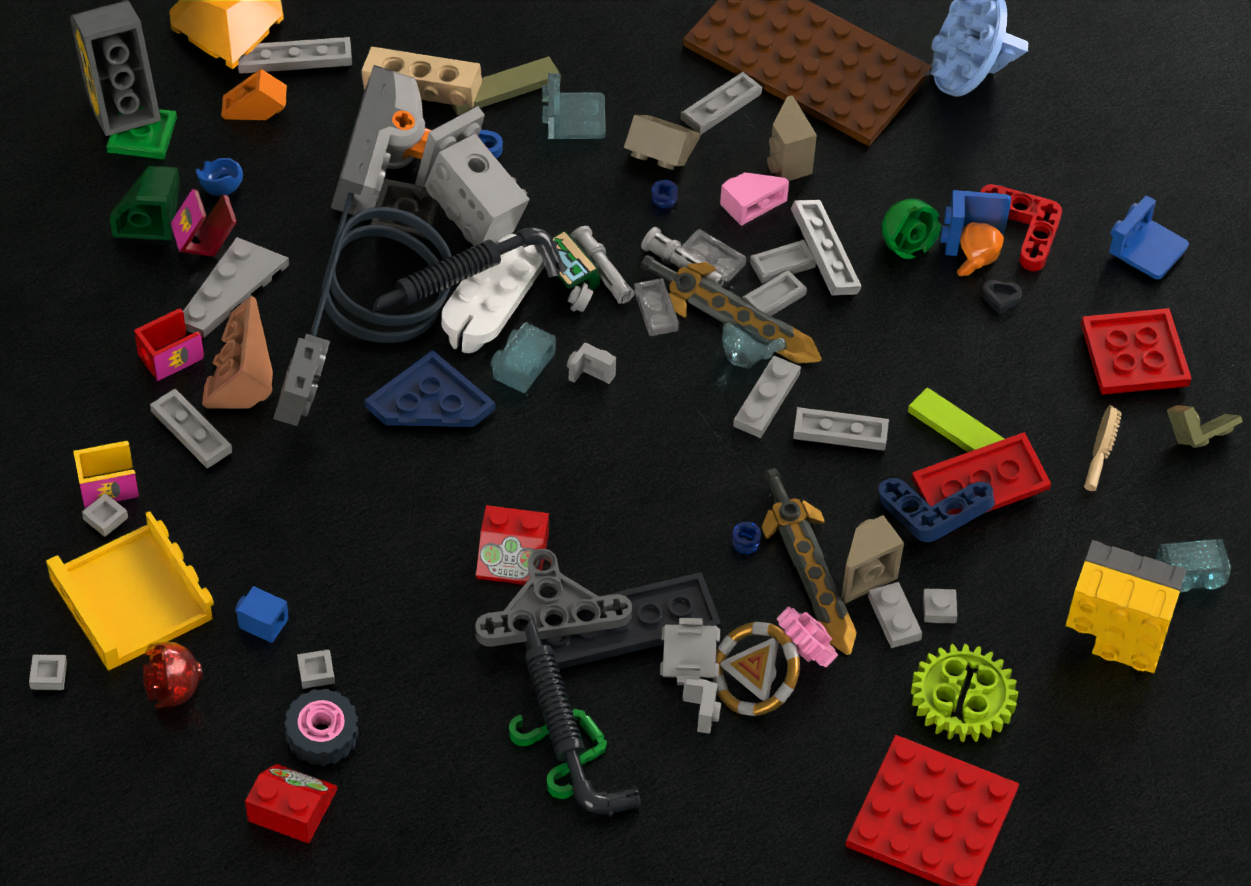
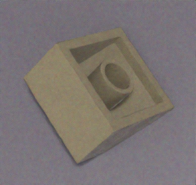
[767,95,817,181]
[624,115,701,170]
[841,515,904,604]

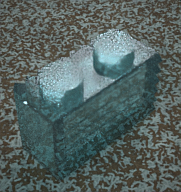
[491,322,556,393]
[1156,539,1231,592]

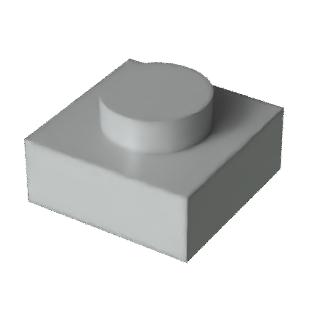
[82,493,128,537]
[923,589,957,623]
[297,650,335,689]
[29,655,67,690]

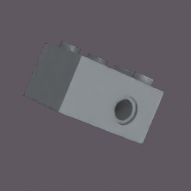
[424,134,530,247]

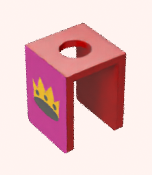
[134,308,204,381]

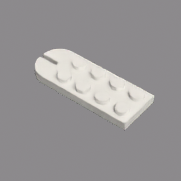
[441,233,545,353]

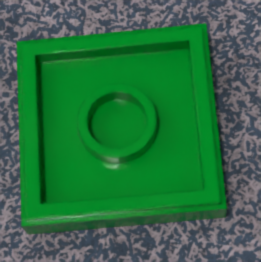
[107,107,177,159]

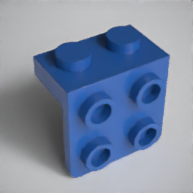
[940,190,1011,256]
[1109,195,1189,279]

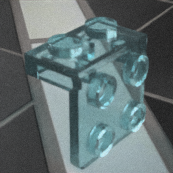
[542,73,606,139]

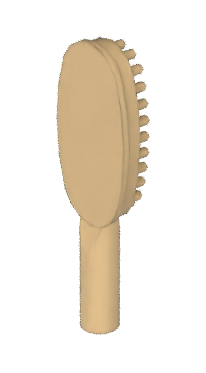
[1084,405,1122,491]

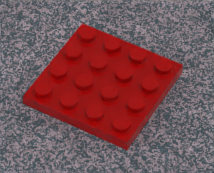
[846,735,1019,886]

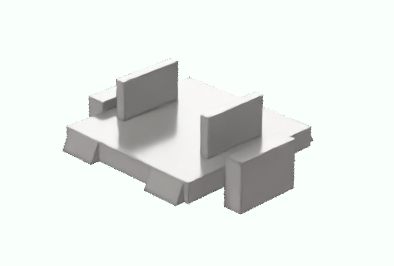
[660,618,720,685]

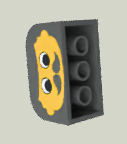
[70,0,161,136]

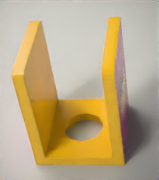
[73,441,139,508]

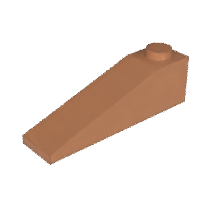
[202,295,273,408]

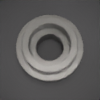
[568,283,593,312]

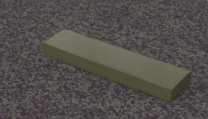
[451,56,561,115]

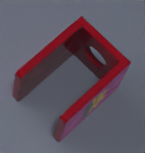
[170,189,236,257]

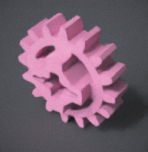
[777,606,838,668]

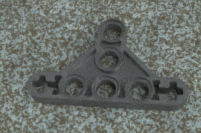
[475,549,632,646]

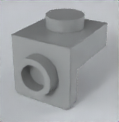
[567,343,616,384]
[683,679,721,734]

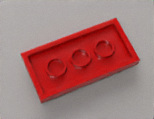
[911,432,1051,515]

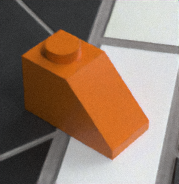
[221,69,287,120]

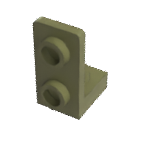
[1167,405,1243,448]

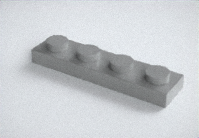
[238,37,352,73]
[791,200,861,295]

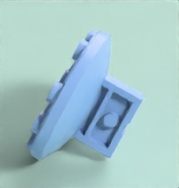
[931,0,1028,97]

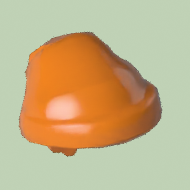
[957,222,1004,276]

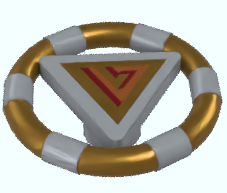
[712,622,800,716]

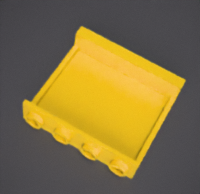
[46,511,214,671]

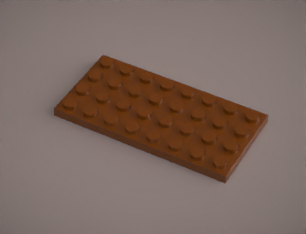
[683,0,932,147]

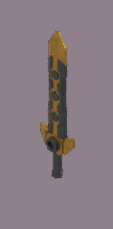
[641,255,821,364]
[762,468,857,655]

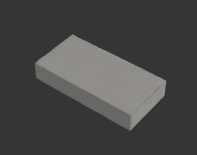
[750,240,816,284]
[742,270,807,316]

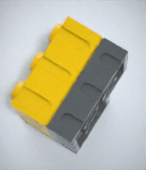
[1066,540,1187,673]

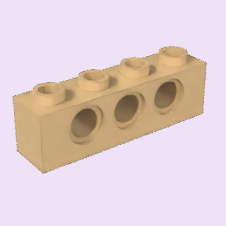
[361,47,482,108]

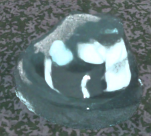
[722,322,786,369]

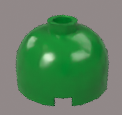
[882,199,941,259]

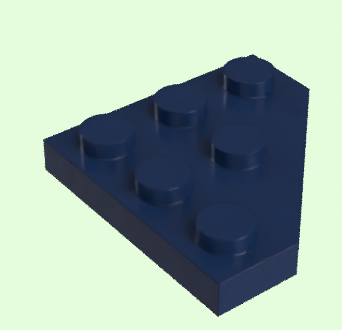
[365,350,495,427]

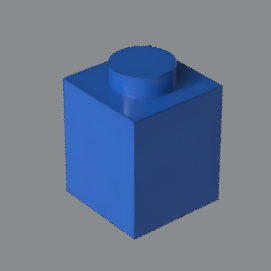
[235,586,289,643]

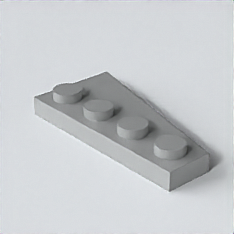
[183,237,289,338]

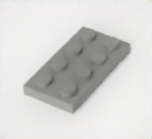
[414,106,485,197]

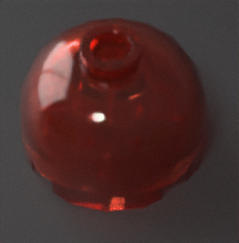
[143,642,202,709]

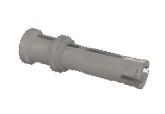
[570,226,634,304]
[641,227,725,287]

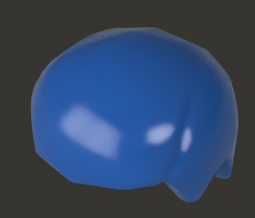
[196,158,243,197]

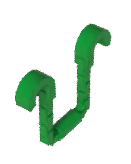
[509,709,607,799]

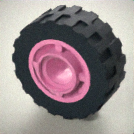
[285,689,358,766]

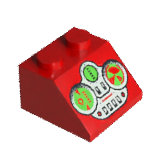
[476,505,549,585]
[245,764,337,843]

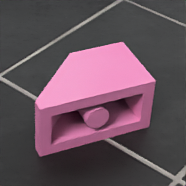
[720,172,789,226]

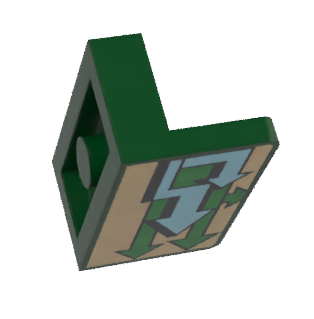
[538,230,601,291]

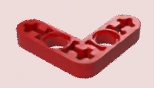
[980,184,1062,271]

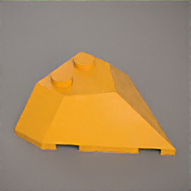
[170,0,283,69]

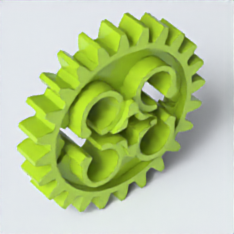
[911,644,1018,742]

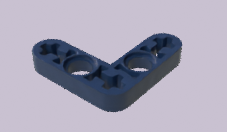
[878,478,995,542]

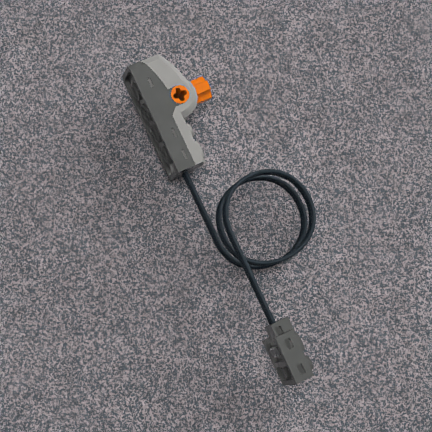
[273,65,452,426]

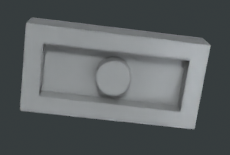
[868,582,922,648]

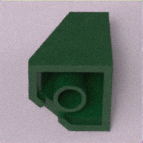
[109,166,180,240]

